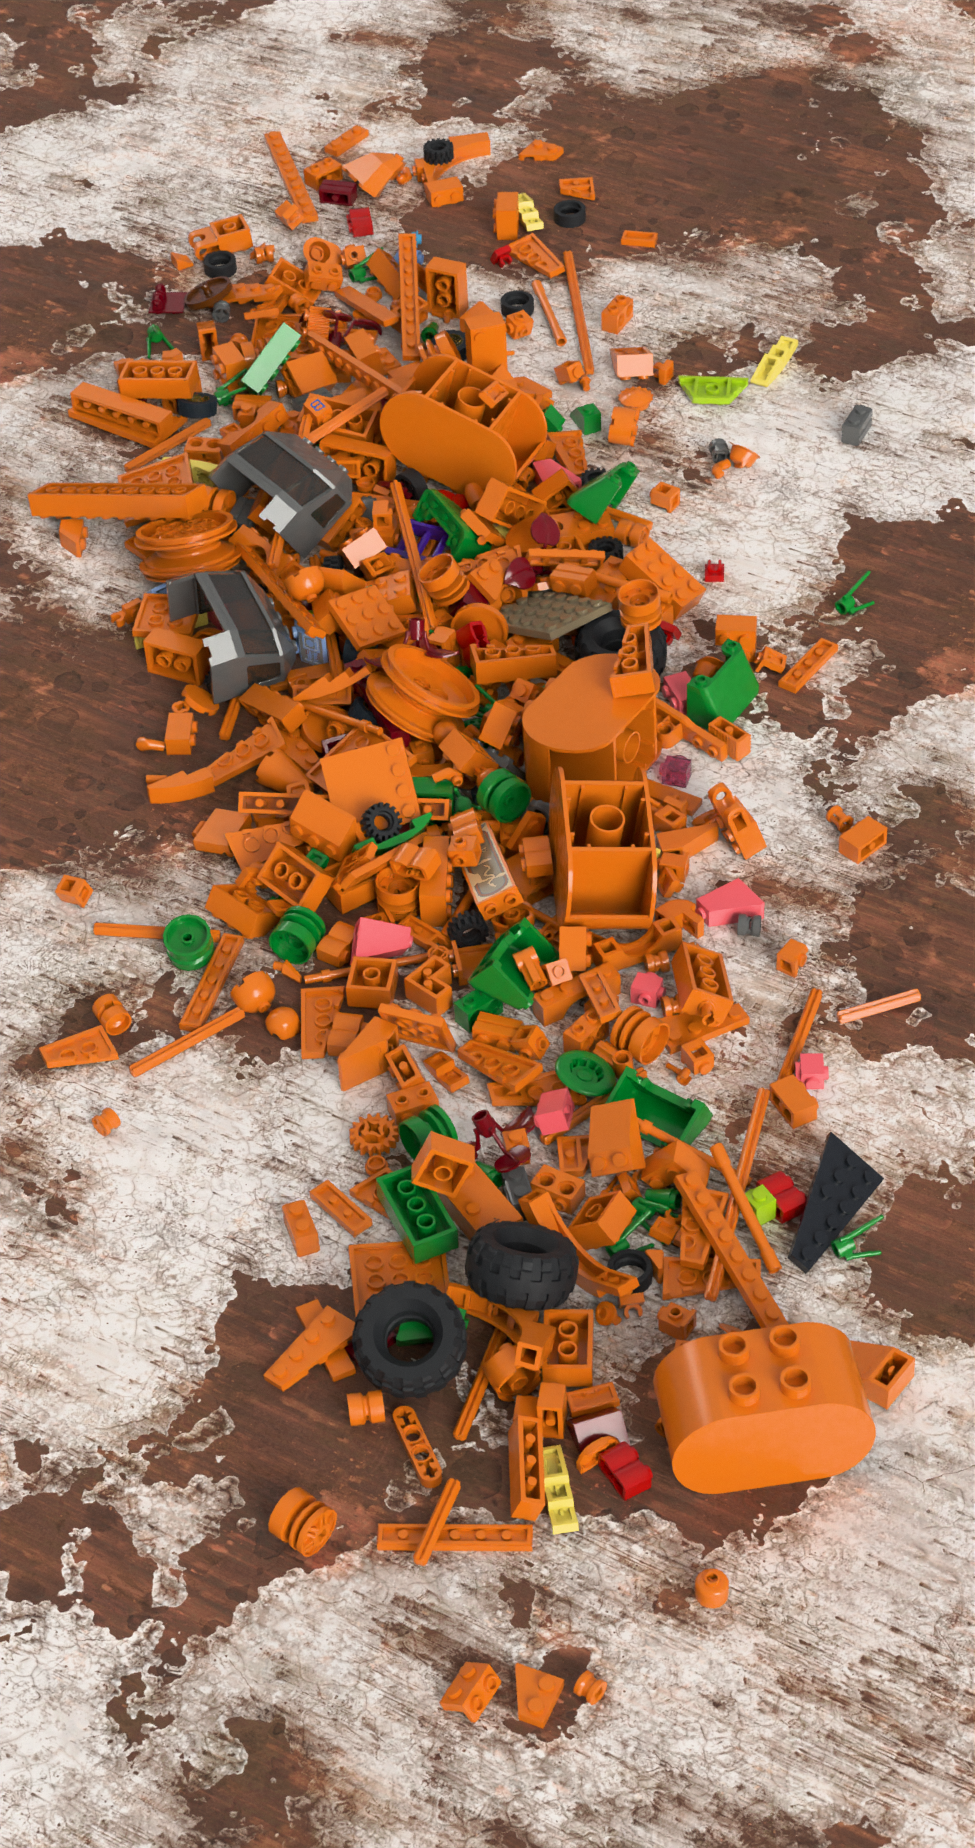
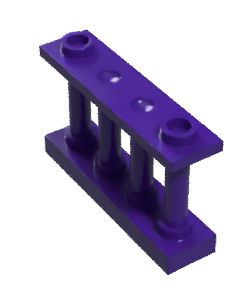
[385,519,449,561]

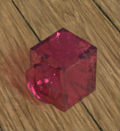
[659,755,692,788]

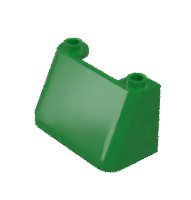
[567,461,640,524]
[412,489,492,563]
[687,639,759,729]
[467,917,559,1010]
[605,1066,713,1148]

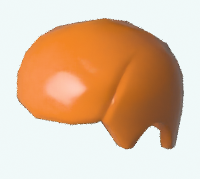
[265,1006,301,1040]

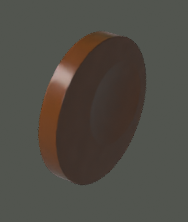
[184,276,233,310]

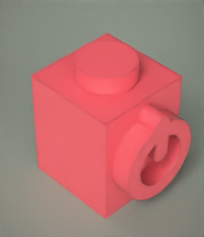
[631,972,666,1008]
[795,1053,829,1089]

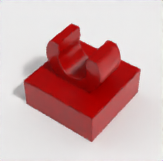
[490,245,512,268]
[705,560,724,582]
[660,620,682,645]

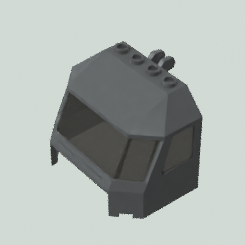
[208,431,352,559]
[166,570,298,705]

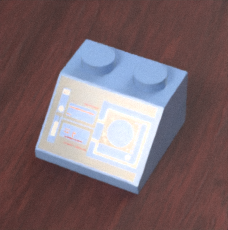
[291,614,328,665]

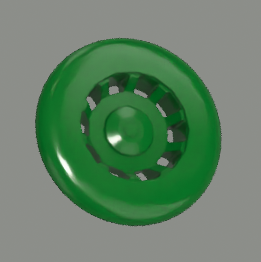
[555,1050,616,1096]

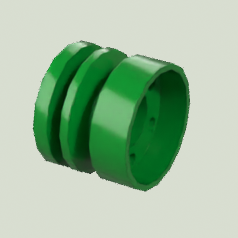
[269,906,326,965]
[398,1104,458,1160]

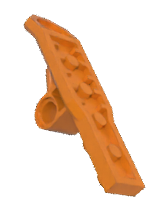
[656,697,727,762]

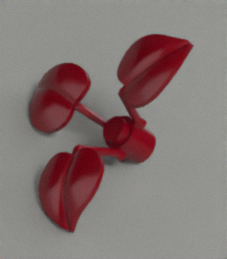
[299,310,382,348]
[503,513,573,595]
[364,618,460,667]
[465,1106,536,1173]

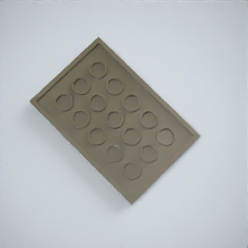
[499,590,613,641]

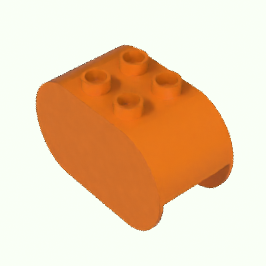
[380,354,547,494]
[521,653,662,803]
[549,766,657,929]
[653,1322,876,1494]

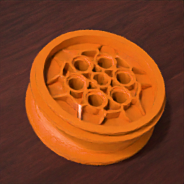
[134,510,241,582]
[366,644,480,744]

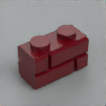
[319,179,357,207]

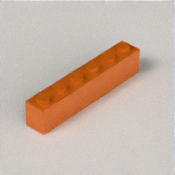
[70,382,174,438]

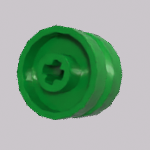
[476,768,531,823]
[163,914,215,971]

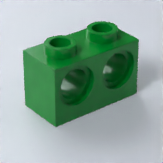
[454,989,504,1033]

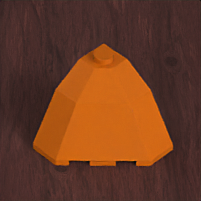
[341,152,406,198]

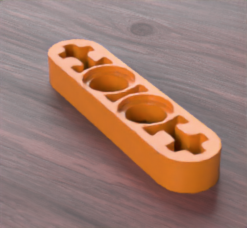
[393,1406,442,1489]

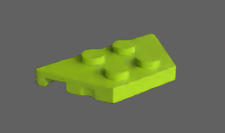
[678,376,748,405]

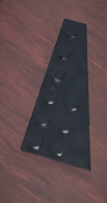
[788,1132,884,1274]

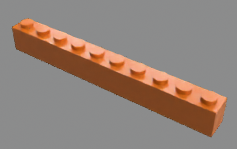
[238,792,452,821]

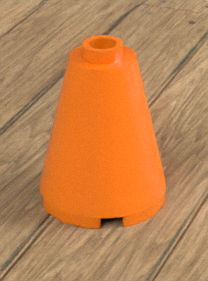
[255,748,314,793]

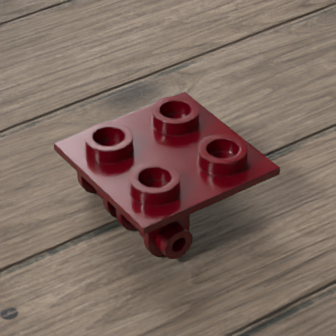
[148,283,187,314]

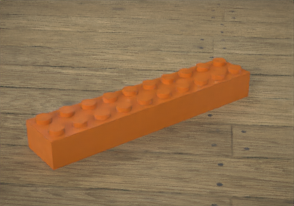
[27,482,209,520]

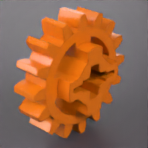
[349,1113,400,1158]

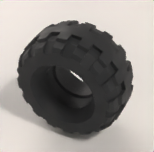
[574,609,667,677]
[465,1221,579,1311]
[352,1281,467,1399]

